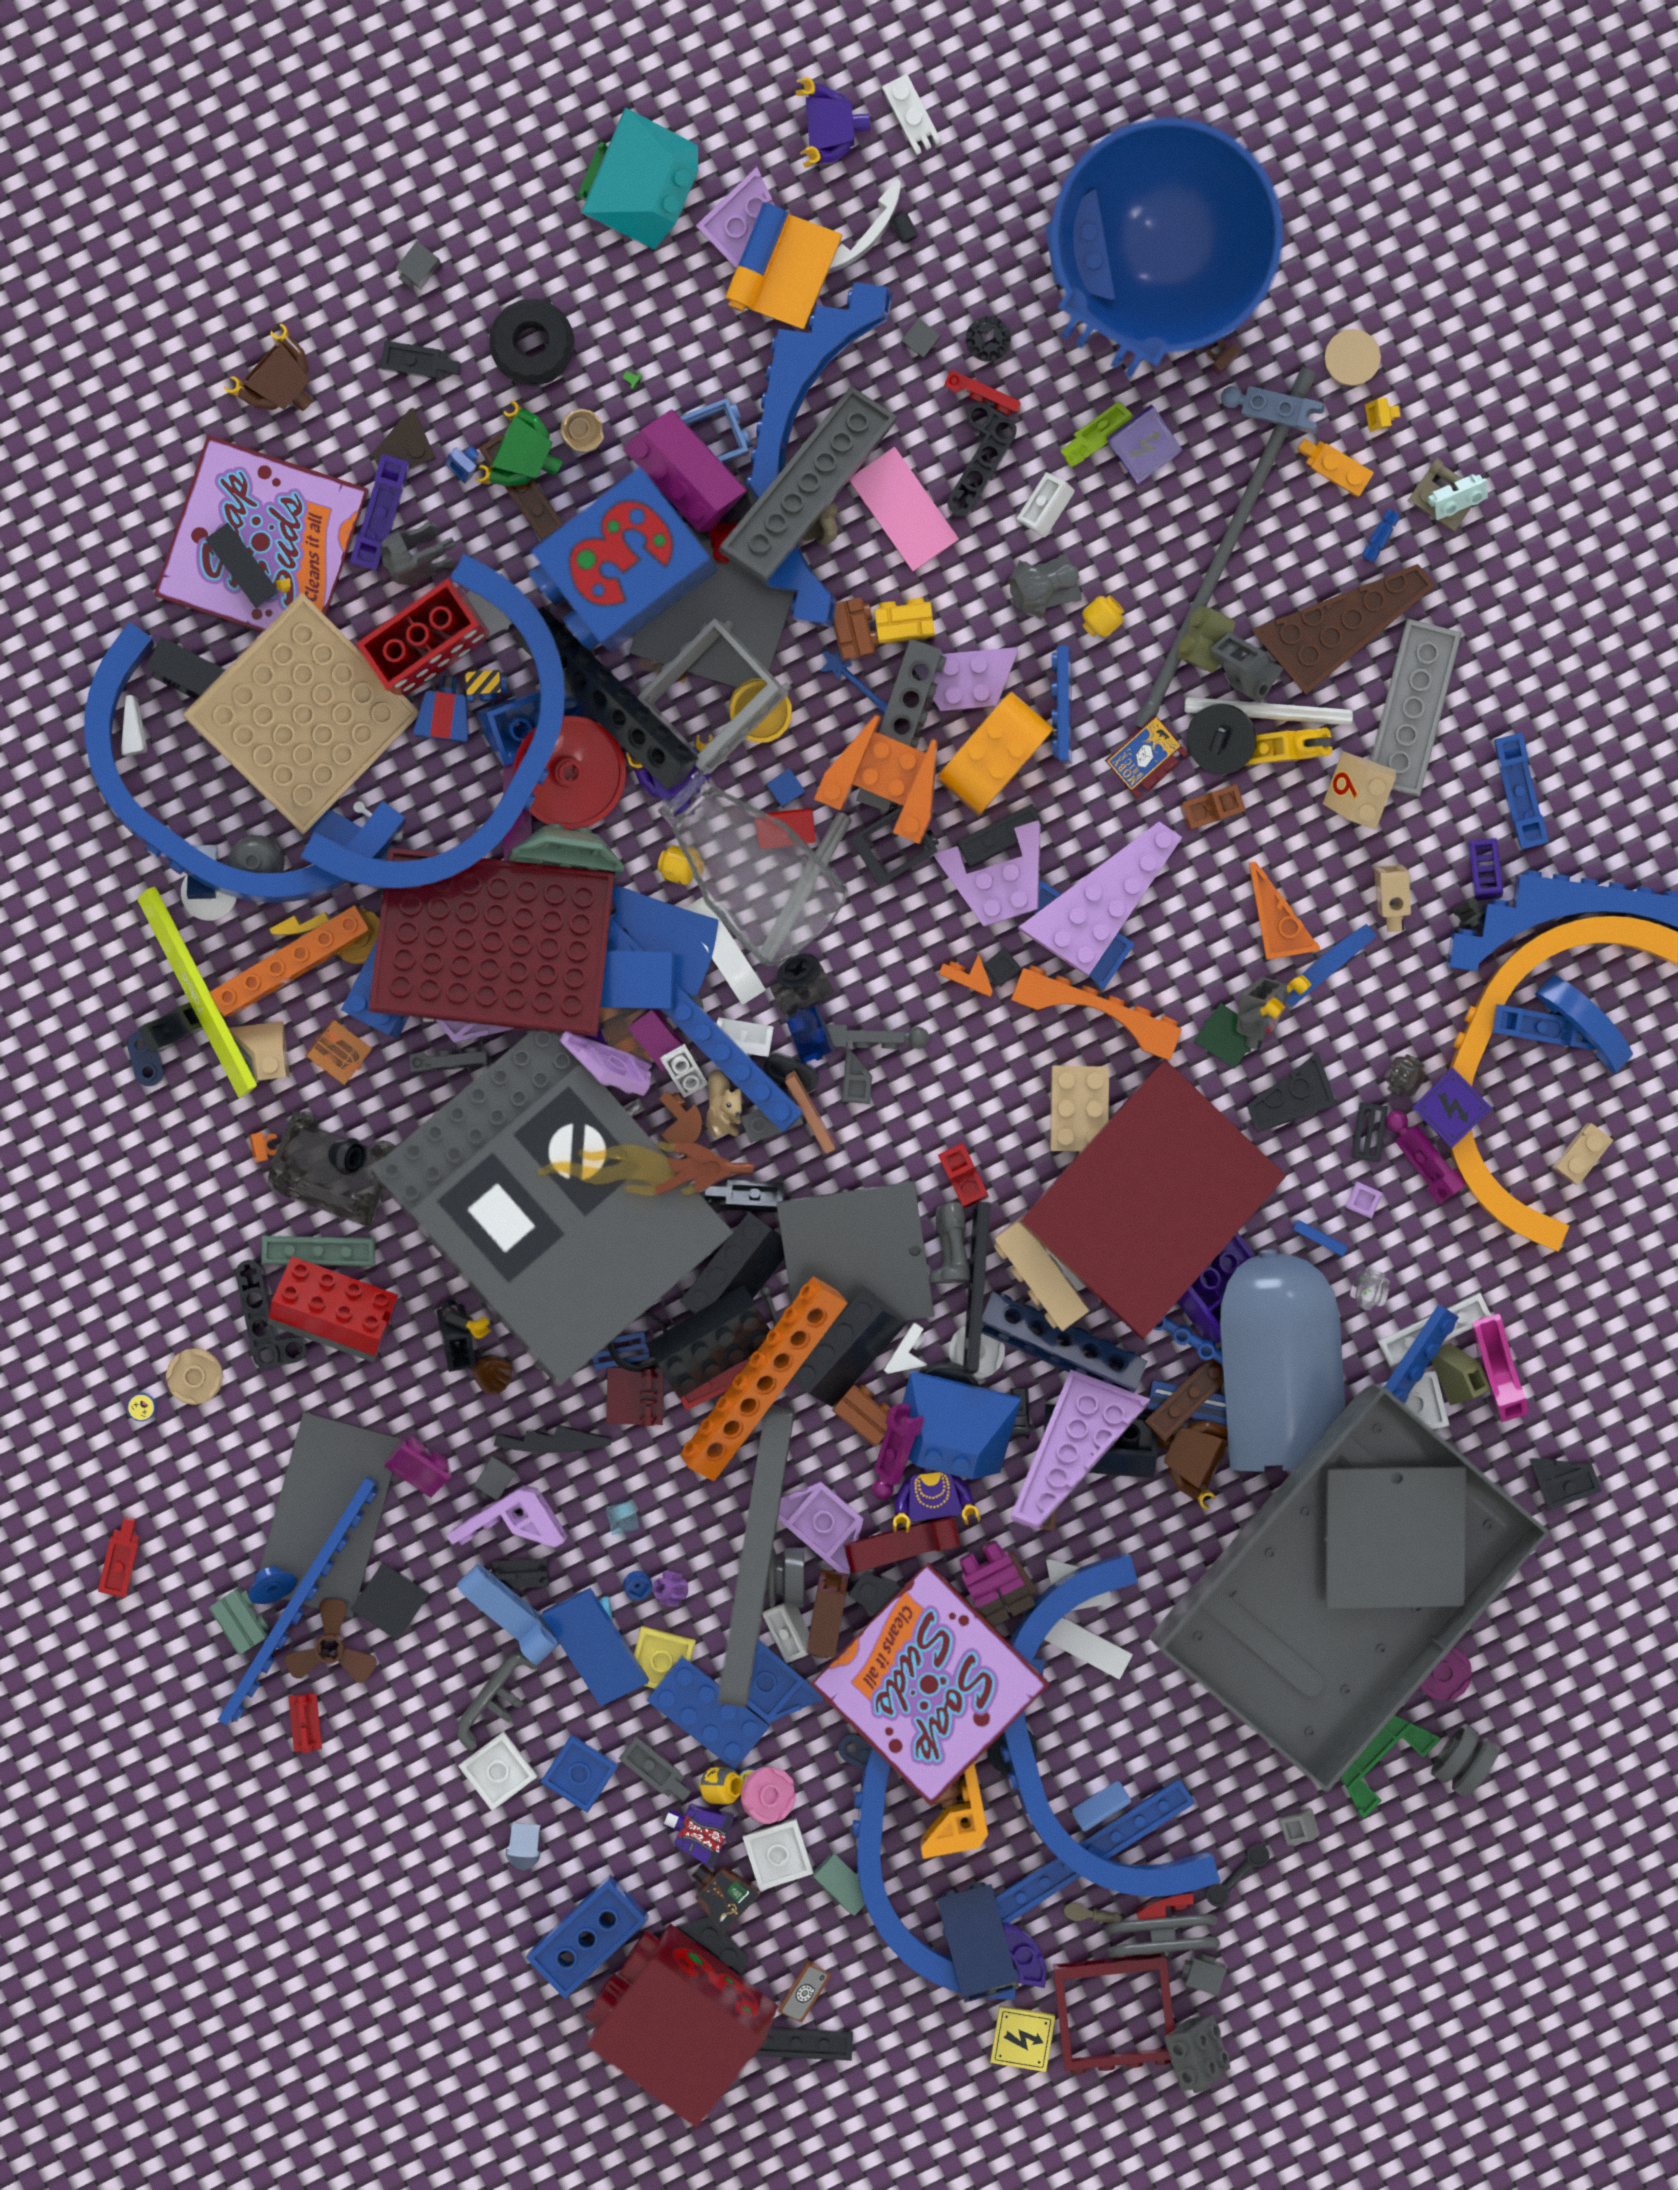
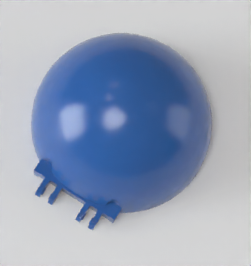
[1051,118,1283,378]

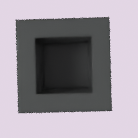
[396,241,441,290]
[474,1455,518,1501]

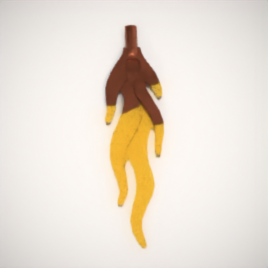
[538,1141,753,1195]

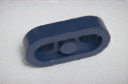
[127,1031,164,1086]
[838,1733,891,1770]

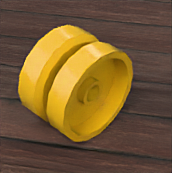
[729,678,792,743]

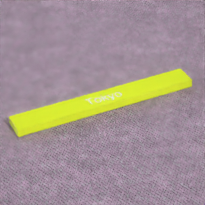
[137,886,257,1098]

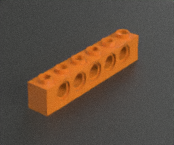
[209,905,375,1018]

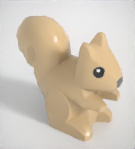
[706,1070,742,1138]

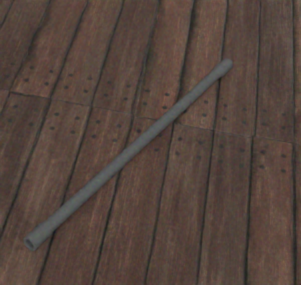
[1134,367,1317,729]

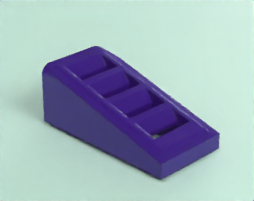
[1468,838,1503,901]

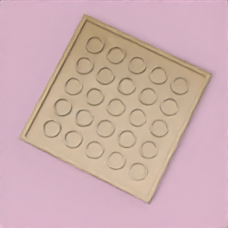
[182,593,419,835]

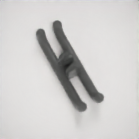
[458,1650,538,1750]
[1105,1914,1220,1958]

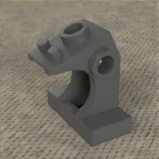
[1209,632,1283,703]

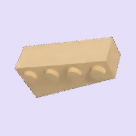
[994,1215,1090,1331]

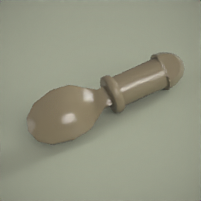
[1063,1903,1123,1923]

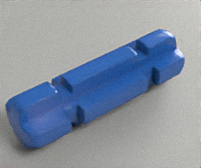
[1362,509,1400,563]

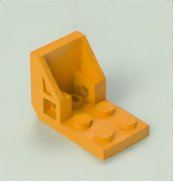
[920,1763,988,1859]

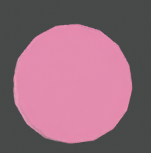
[741,1766,796,1824]

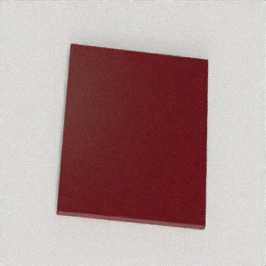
[369,848,615,1037]
[1019,1059,1286,1340]

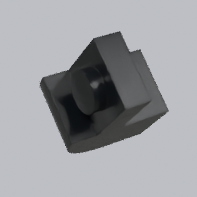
[138,1002,203,1053]

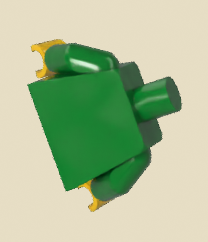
[476,401,562,487]

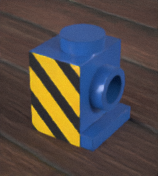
[465,670,508,703]

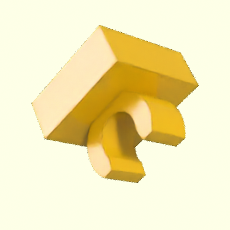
[1365,398,1401,432]

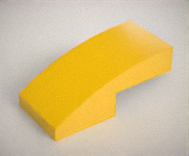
[269,912,331,936]

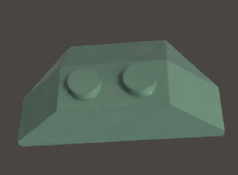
[507,824,624,878]

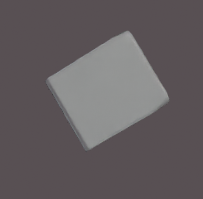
[1279,1809,1320,1846]

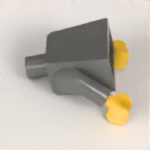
[1236,975,1311,1049]

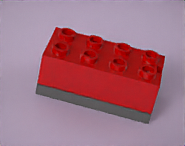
[268,1256,398,1363]

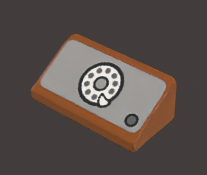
[778,1959,831,2023]

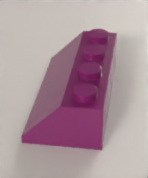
[623,410,747,531]

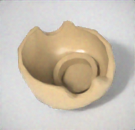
[560,409,604,453]

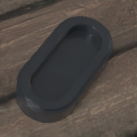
[764,1053,819,1093]

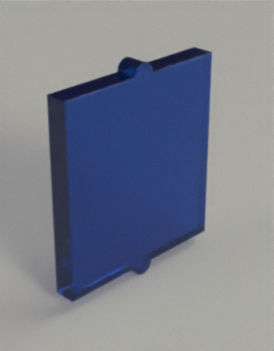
[785,1004,836,1063]

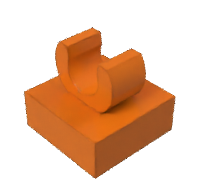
[249,1132,280,1163]

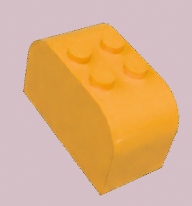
[937,691,1055,817]

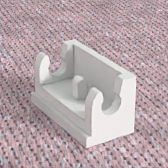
[717,1017,774,1057]

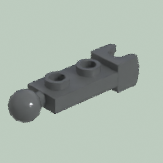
[826,1025,930,1049]

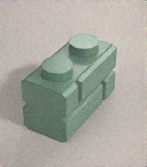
[209,1587,271,1655]

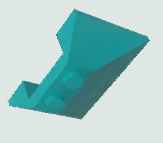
[581,108,698,249]

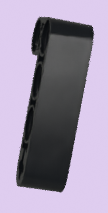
[947,403,1017,519]
[236,1259,309,1368]

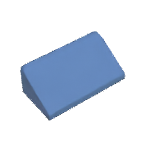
[1072,1781,1131,1832]

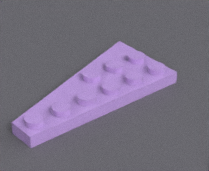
[696,167,823,333]
[1010,1370,1150,1530]

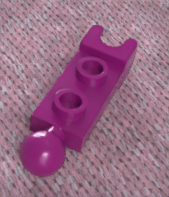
[1386,1110,1466,1204]
[872,1404,924,1500]

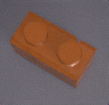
[833,597,879,663]
[832,1384,891,1447]

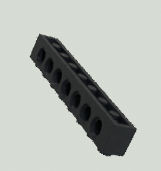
[512,607,699,790]

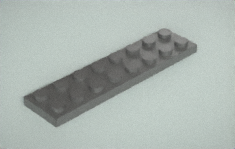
[719,386,897,583]

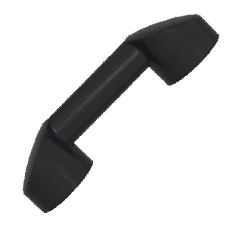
[1206,1844,1270,1907]

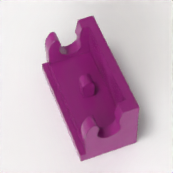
[628,1009,689,1072]

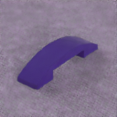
[350,454,410,571]

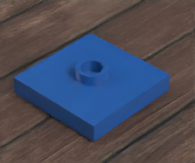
[541,1734,619,1813]

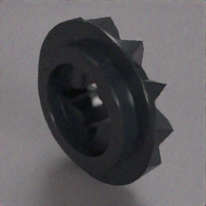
[966,316,1011,362]
[777,954,821,991]

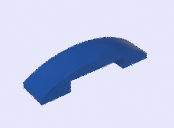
[1494,732,1549,849]
[1535,974,1633,1074]
[1492,1004,1596,1050]

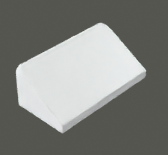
[1016,472,1075,537]
[762,1602,810,1663]

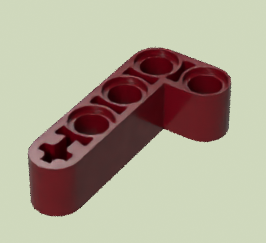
[843,1516,961,1573]

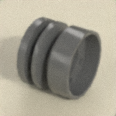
[766,1547,804,1607]

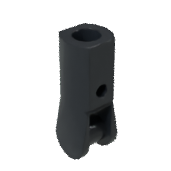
[1009,1388,1030,1439]

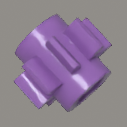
[653,1571,688,1607]

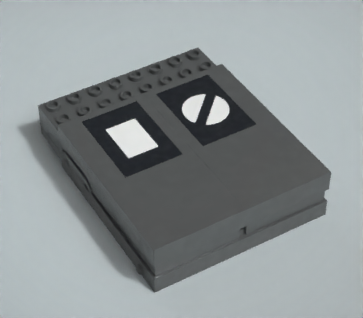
[371,1030,733,1387]

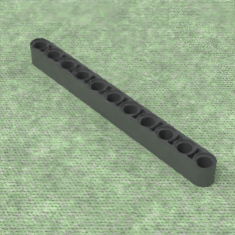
[718,1405,795,1708]

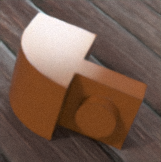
[659,1091,703,1156]

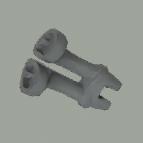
[929,1202,971,1284]

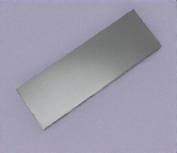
[1370,618,1462,797]

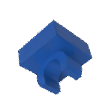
[444,446,480,484]

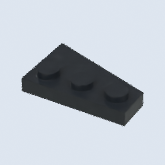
[1247,1052,1337,1133]

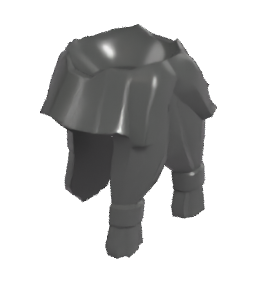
[380,522,455,586]
[1008,554,1082,620]

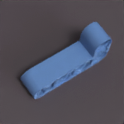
[457,1564,558,1665]

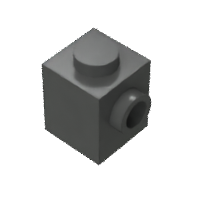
[1181,1952,1227,1996]

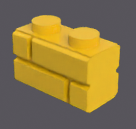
[874,598,935,645]

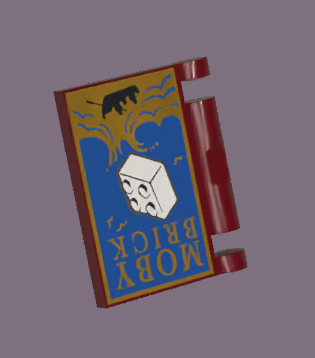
[1104,715,1189,800]

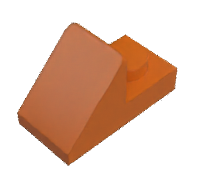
[938,954,993,997]

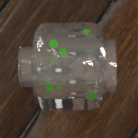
[1350,1268,1391,1311]

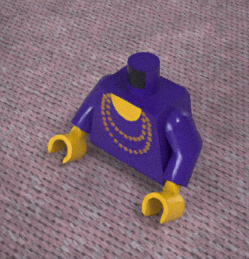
[893,1467,981,1533]

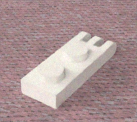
[882,74,942,155]

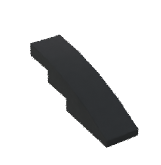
[494,1424,613,1453]

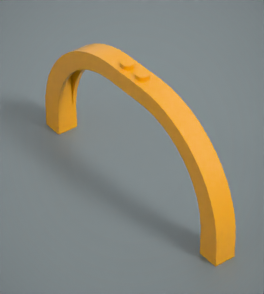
[1447,916,1678,1252]

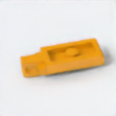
[1297,439,1374,498]

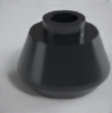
[328,1138,365,1176]

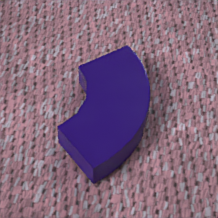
[1002,1922,1046,1988]

